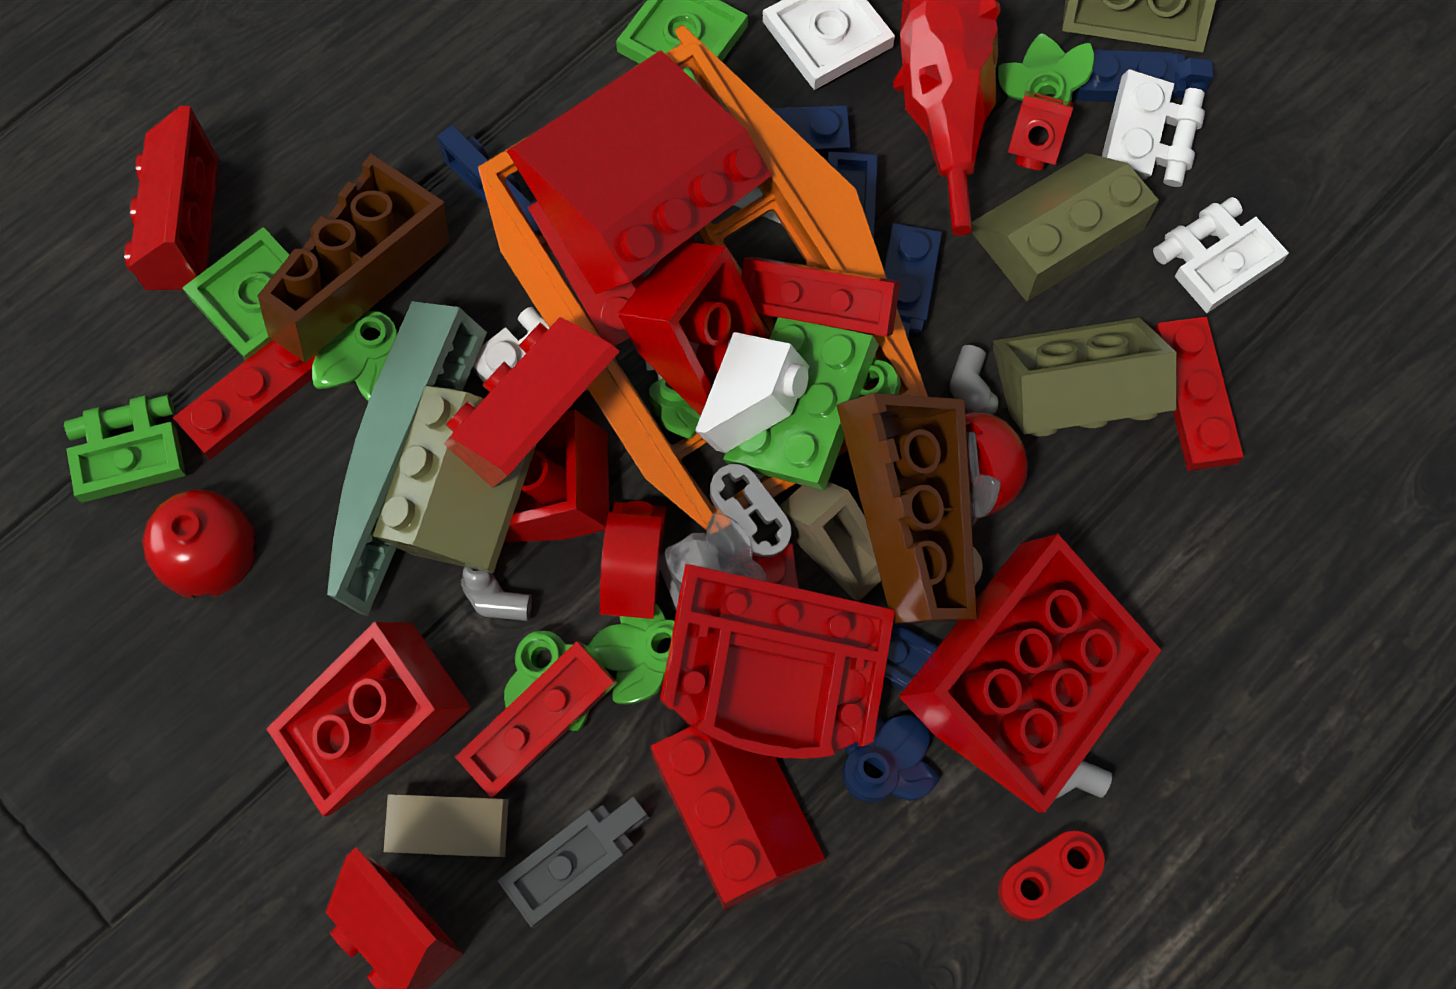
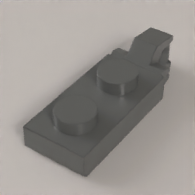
[498,797,649,929]

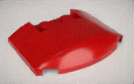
[660,564,895,759]

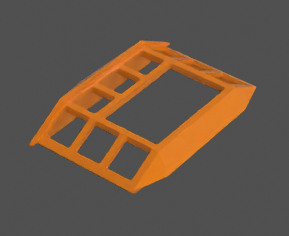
[478,25,928,536]

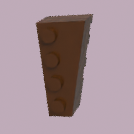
[257,153,449,362]
[836,393,977,624]

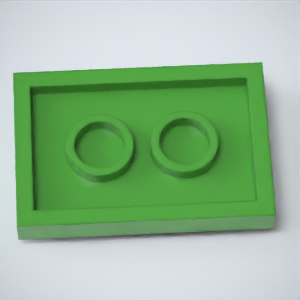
[723,317,879,491]

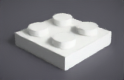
[763,0,895,90]

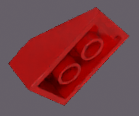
[618,242,769,416]
[504,409,609,543]
[266,622,471,817]
[325,847,463,989]

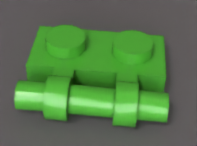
[64,395,186,503]

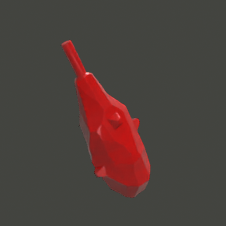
[893,0,1001,236]

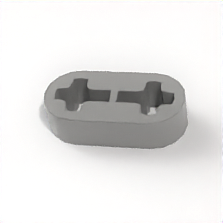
[710,464,791,558]

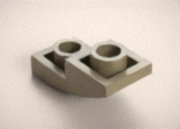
[383,794,509,857]

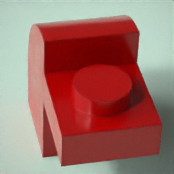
[599,501,667,619]

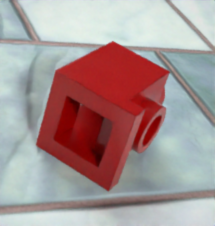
[1008,90,1073,171]

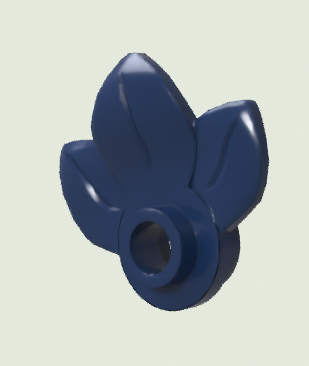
[842,715,940,802]

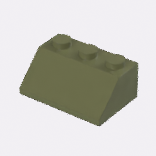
[1062,0,1216,53]
[971,153,1159,302]
[993,318,1176,436]
[372,386,537,573]

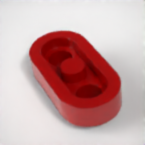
[998,831,1105,921]

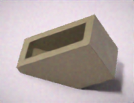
[779,481,881,602]

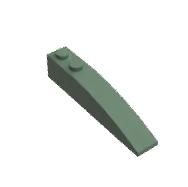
[327,301,487,616]

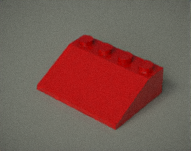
[507,50,772,294]
[899,534,1162,813]

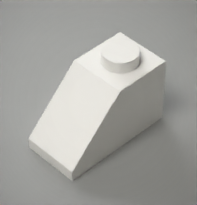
[695,332,809,453]

